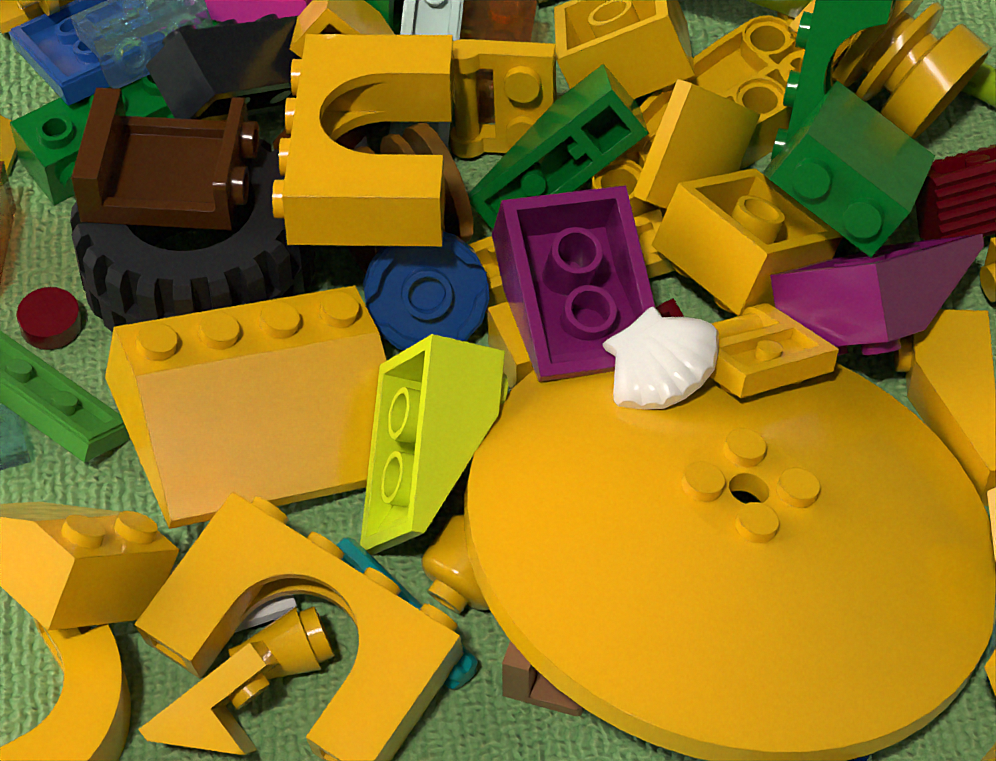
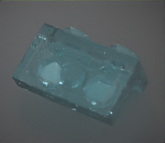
[70,0,214,89]

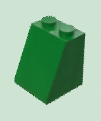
[763,81,935,257]

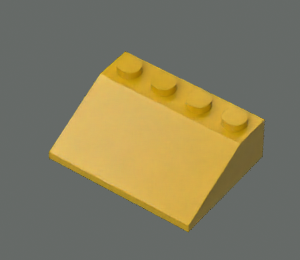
[105,285,387,529]

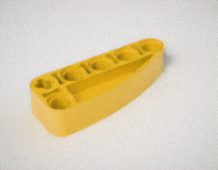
[591,15,833,217]

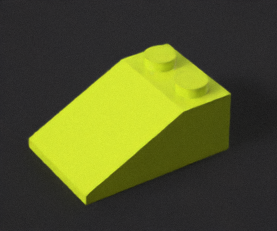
[360,334,508,555]

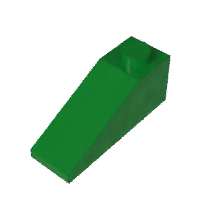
[468,64,649,229]

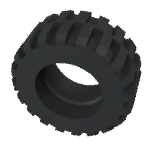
[70,138,315,332]

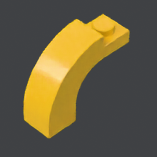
[0,617,131,761]

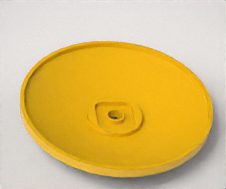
[464,363,996,761]

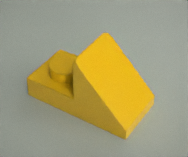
[138,641,279,755]

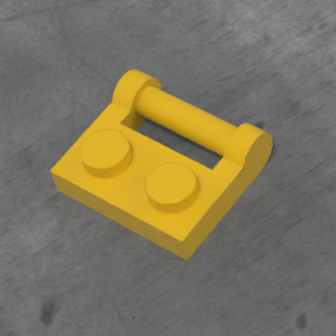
[450,39,557,158]
[710,303,839,398]

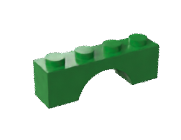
[771,0,896,161]

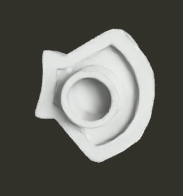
[603,306,719,410]

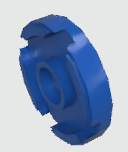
[363,231,490,350]

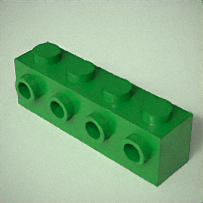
[10,20,218,206]

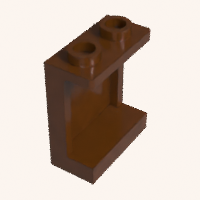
[71,88,259,230]

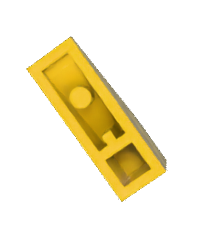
[894,309,996,506]

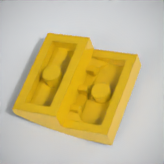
[632,79,761,209]

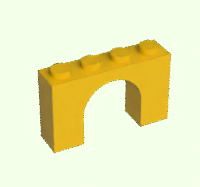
[272,34,455,247]
[134,491,463,761]

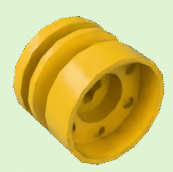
[832,0,992,140]

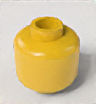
[421,515,489,614]

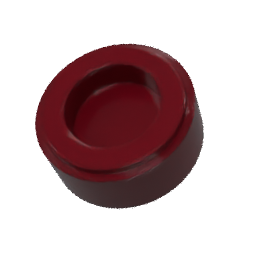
[16,287,82,350]

